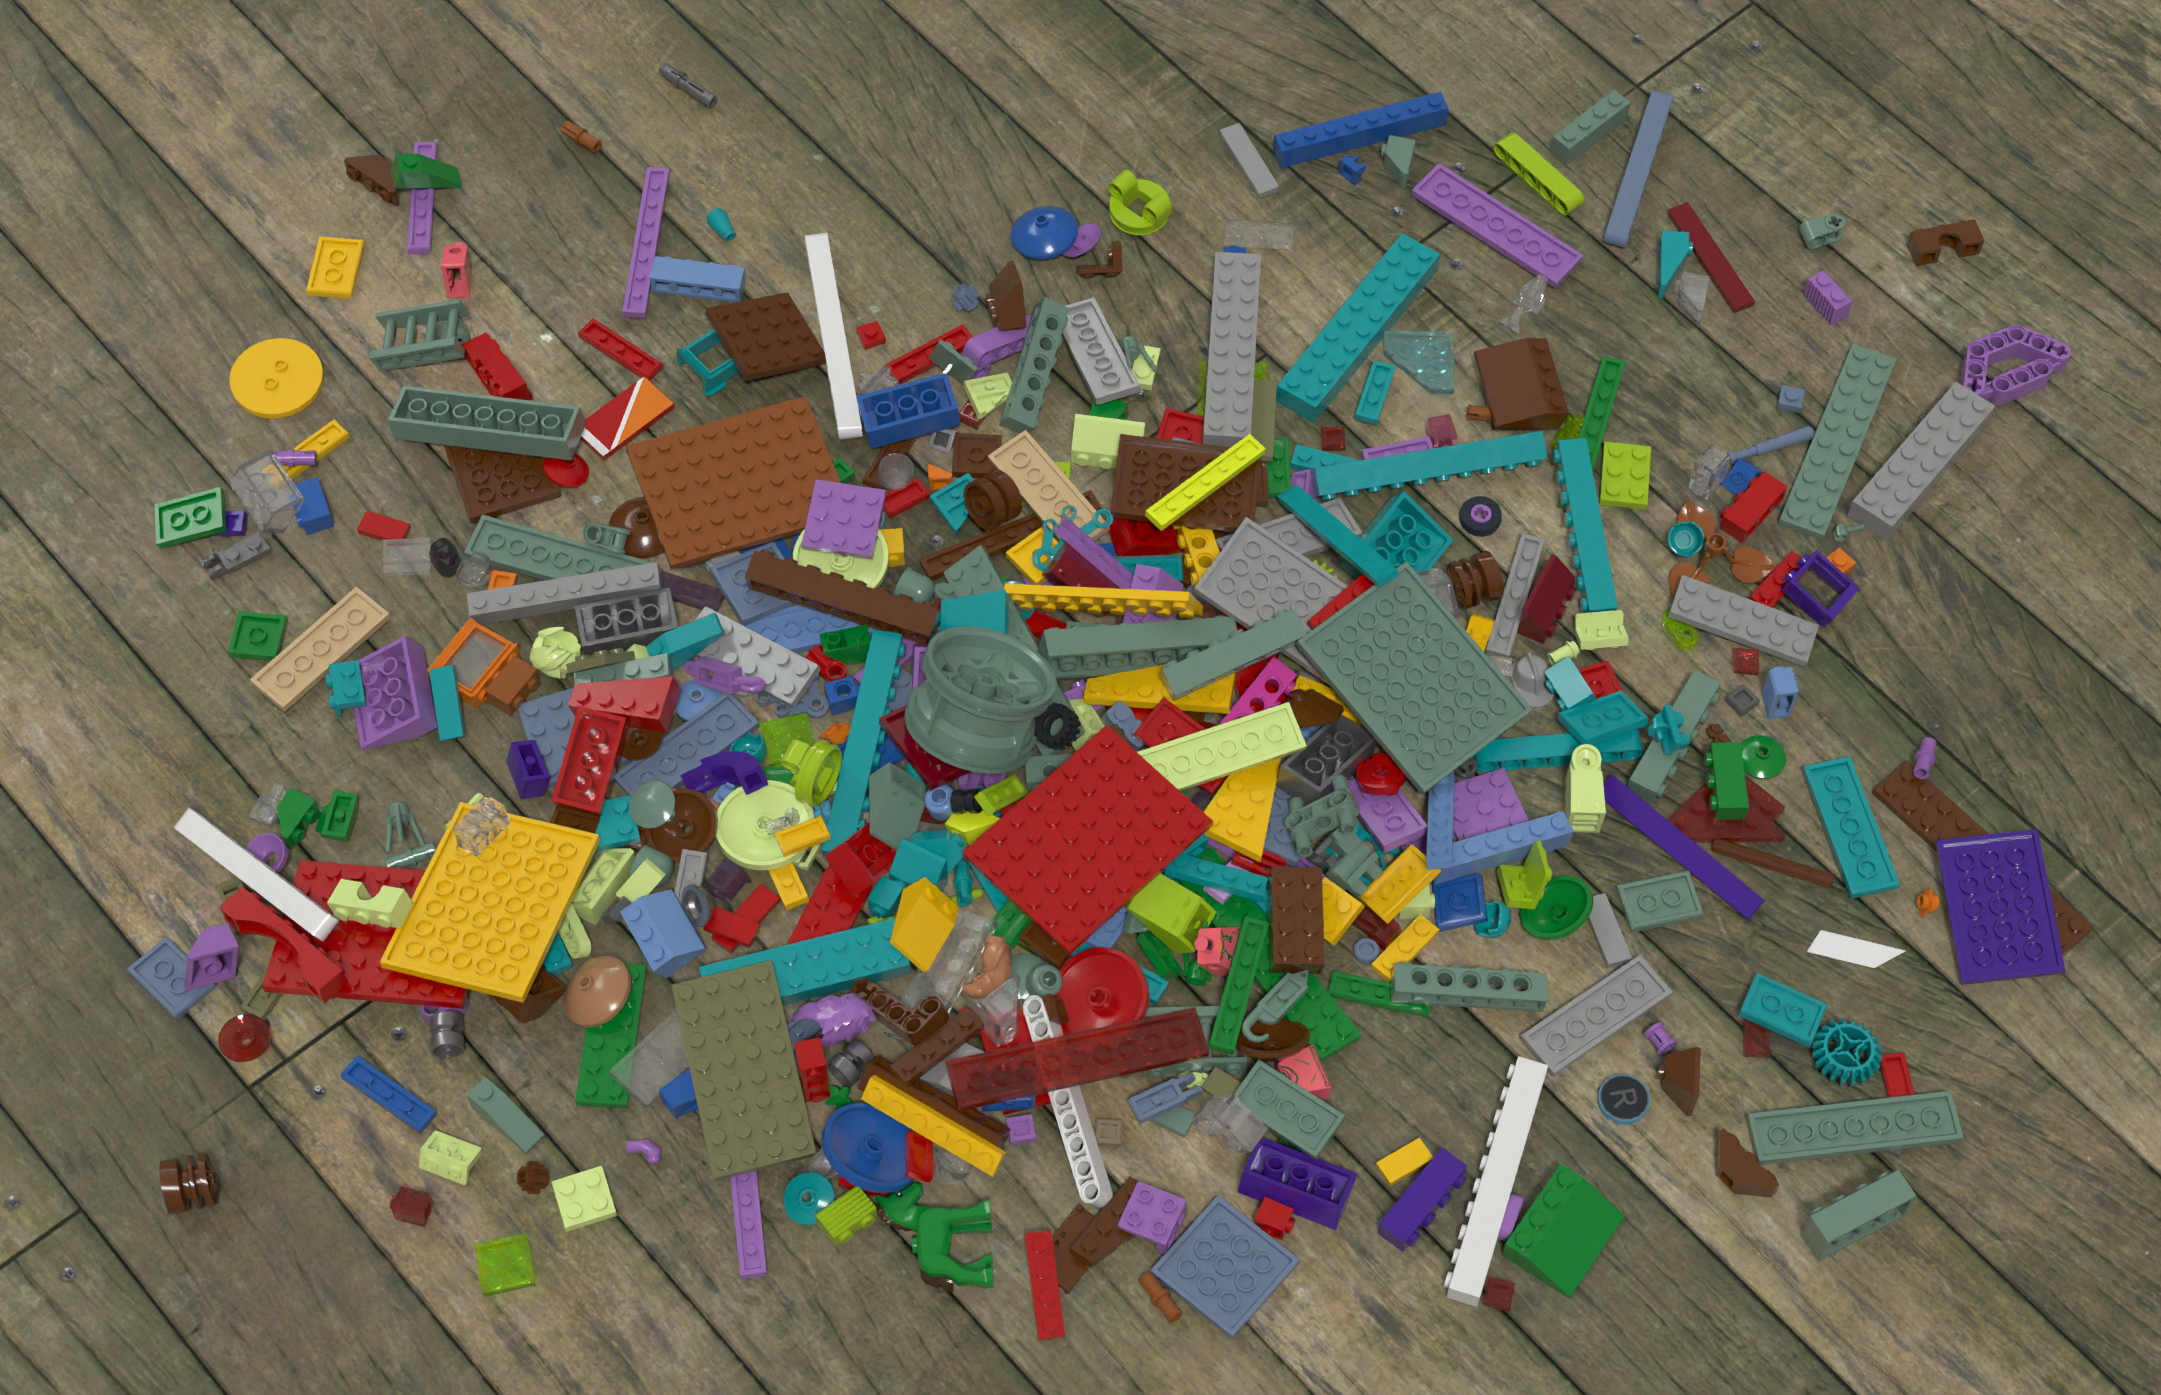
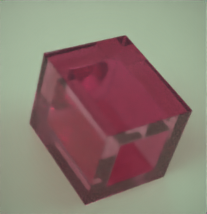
[1425,414,1458,448]

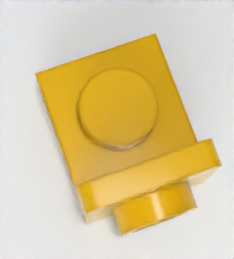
[1466,614,1494,652]

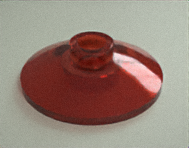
[218,1014,271,1062]

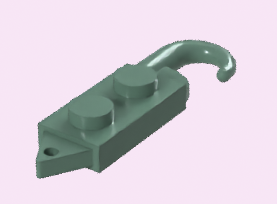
[1242,970,1308,1042]

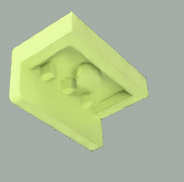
[1574,610,1628,650]

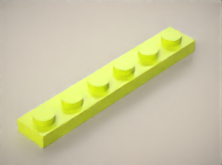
[1145,434,1266,531]

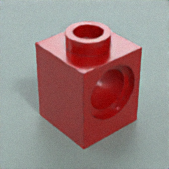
[1254,1197,1296,1241]

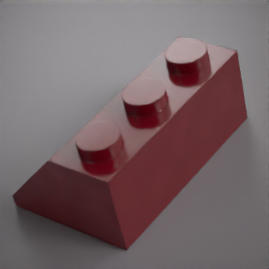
[1042,541,1120,618]
[1517,554,1577,645]

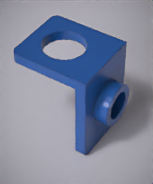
[1722,458,1764,495]

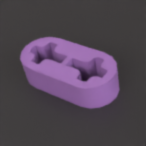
[1497,1193,1525,1242]

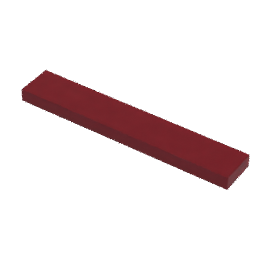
[1667,202,1755,313]

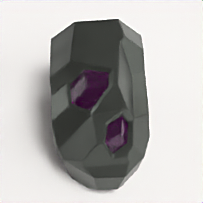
[429,537,462,578]

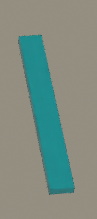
[1278,485,1399,587]

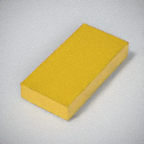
[775,816,831,857]
[1376,1137,1433,1186]

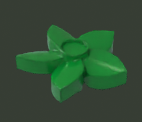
[825,1085,854,1110]

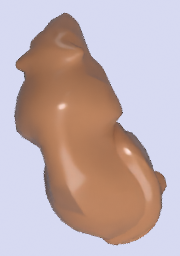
[959,936,1012,999]

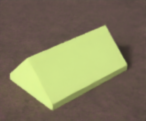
[571,848,635,926]

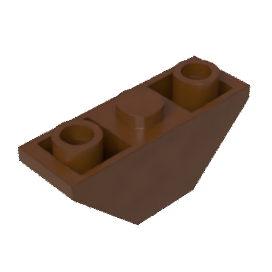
[344,154,400,207]
[1716,1128,1779,1197]

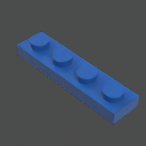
[340,1056,437,1134]

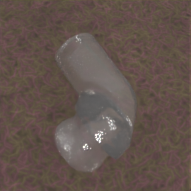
[765,808,800,835]

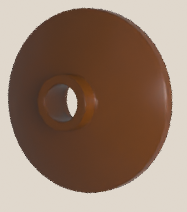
[621,727,663,761]

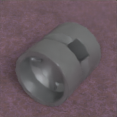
[429,1011,464,1058]
[827,1039,874,1088]

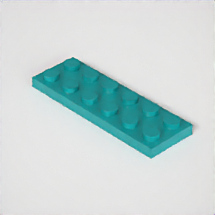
[1802,757,1900,899]

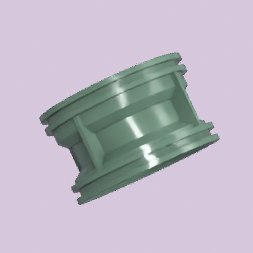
[904,626,1057,774]

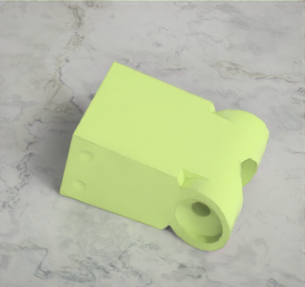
[1565,744,1606,833]

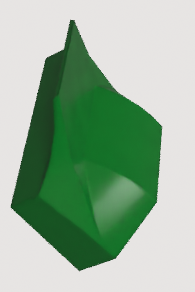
[315,791,359,842]

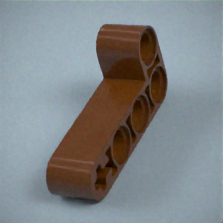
[851,978,949,1046]

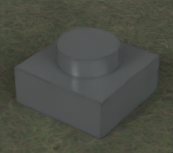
[600,896,631,924]

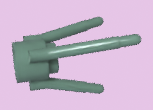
[1120,336,1157,371]
[385,802,425,853]

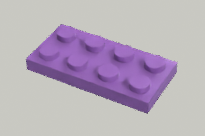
[1348,772,1428,852]

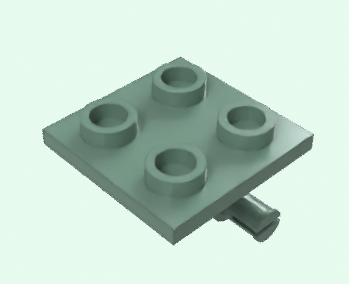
[919,339,977,385]

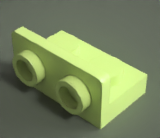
[419,1130,482,1185]

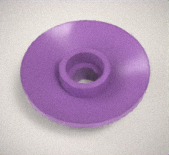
[1063,224,1101,257]

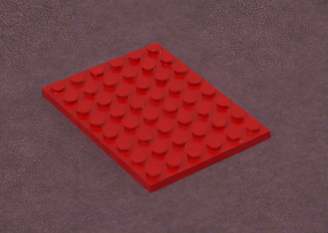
[963,725,1213,956]
[262,860,469,1009]

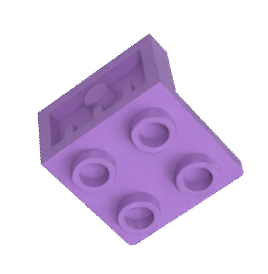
[1118,1182,1187,1256]

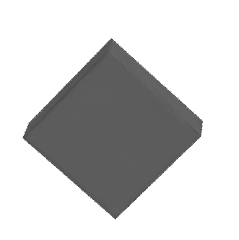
[1725,684,1760,717]

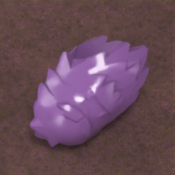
[792,993,877,1049]

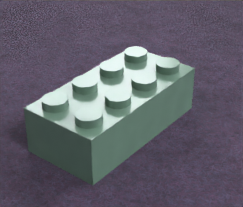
[1801,1170,1916,1262]

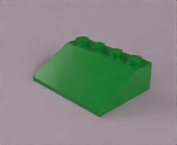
[1502,1164,1625,1299]

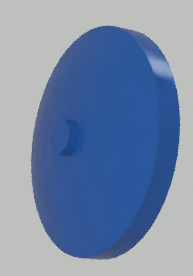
[822,1103,915,1193]

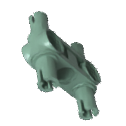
[1285,775,1360,858]

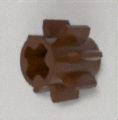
[517,1161,550,1194]

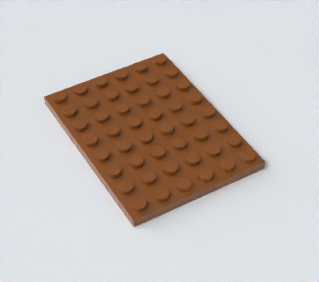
[626,396,841,570]

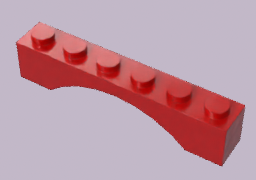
[219,887,347,1004]

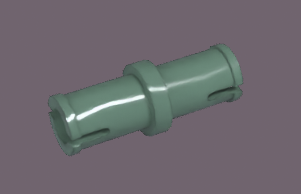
[385,841,436,868]

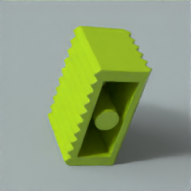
[815,1186,877,1246]

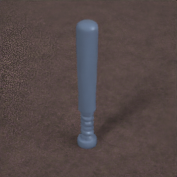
[1726,426,1815,465]

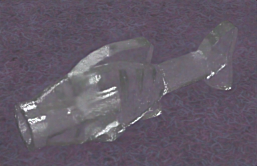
[1498,274,1549,335]

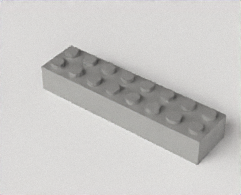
[1847,382,1995,542]

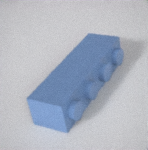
[650,256,746,302]

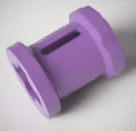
[1644,1022,1678,1056]

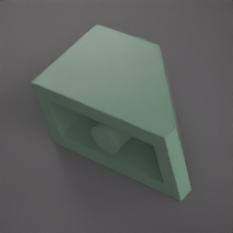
[1381,135,1415,188]

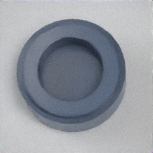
[1353,938,1379,965]

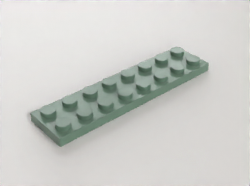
[464,515,660,580]
[1747,1091,1964,1165]

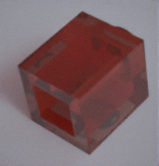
[390,1186,434,1227]

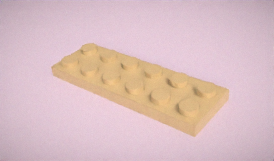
[988,430,1110,541]
[250,586,391,712]

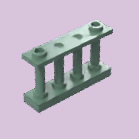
[370,299,470,371]
[1141,1006,1247,1077]

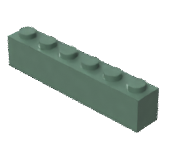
[1160,609,1307,701]
[1627,670,1721,804]

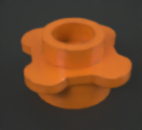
[1917,887,1939,917]

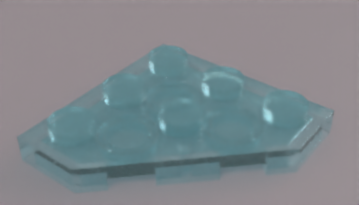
[1383,331,1455,394]

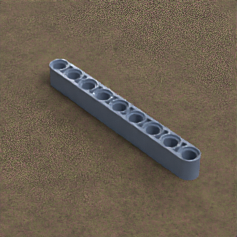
[1603,89,1674,248]

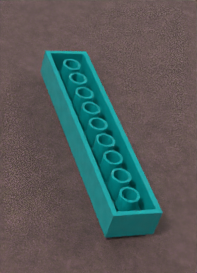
[1276,233,1440,423]

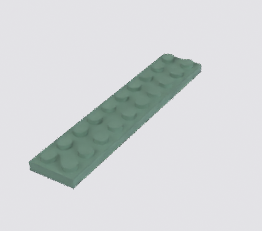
[1778,344,1896,540]
[943,545,1086,756]

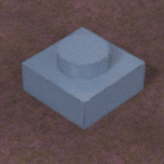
[1777,385,1805,413]

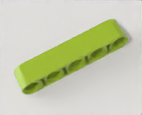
[1493,132,1584,216]

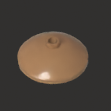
[563,955,631,1027]

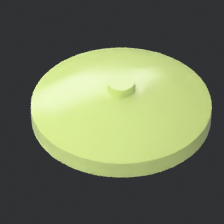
[793,529,889,589]
[716,780,814,870]

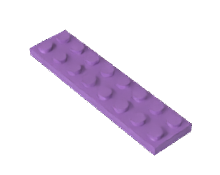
[1411,163,1584,288]

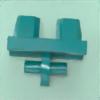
[1647,705,1690,756]

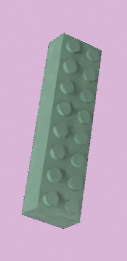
[388,385,585,460]
[1037,615,1237,679]

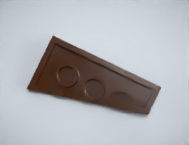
[1070,1176,1138,1268]

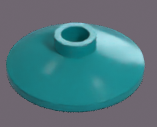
[783,1172,834,1225]

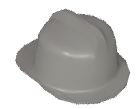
[1510,652,1554,708]

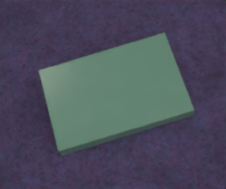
[1616,870,1704,933]

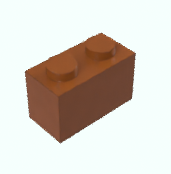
[485,656,540,716]

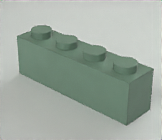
[1550,89,1631,166]

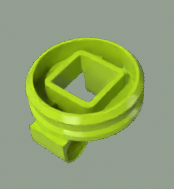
[1108,170,1172,235]
[780,739,842,807]

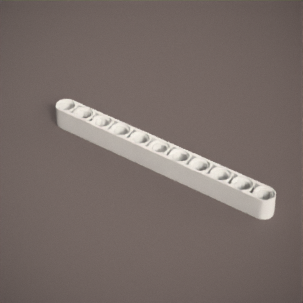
[804,232,863,440]

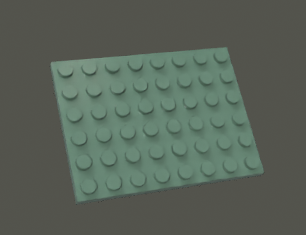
[1296,561,1533,795]

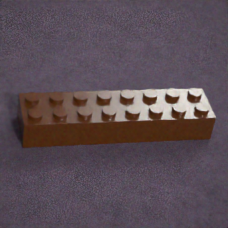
[745,550,940,644]

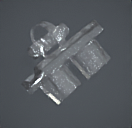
[858,365,899,395]

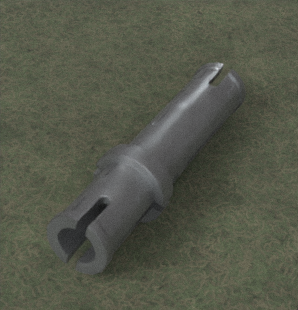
[659,62,718,108]

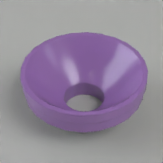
[246,833,288,873]

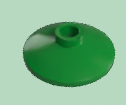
[1741,735,1786,779]

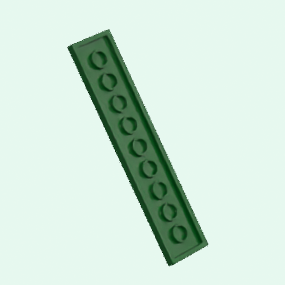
[1173,848,1362,1063]

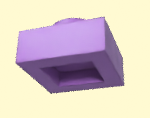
[1006,1114,1036,1146]

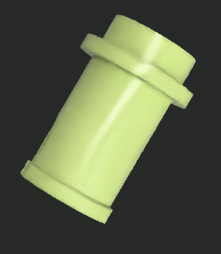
[1547,641,1580,666]

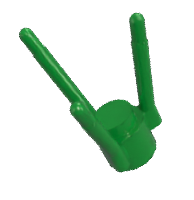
[1183,921,1212,986]

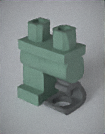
[1308,826,1383,898]

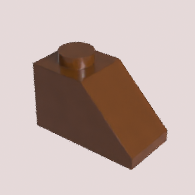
[1284,689,1344,729]

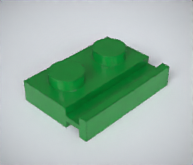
[986,899,1032,949]

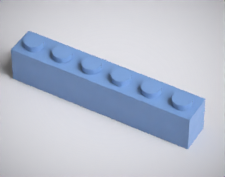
[1433,811,1574,885]

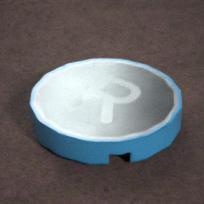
[1598,1074,1650,1125]

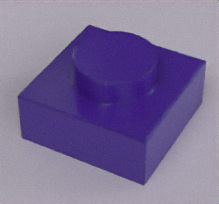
[220,510,247,537]

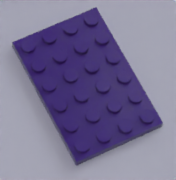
[1936,829,2065,985]

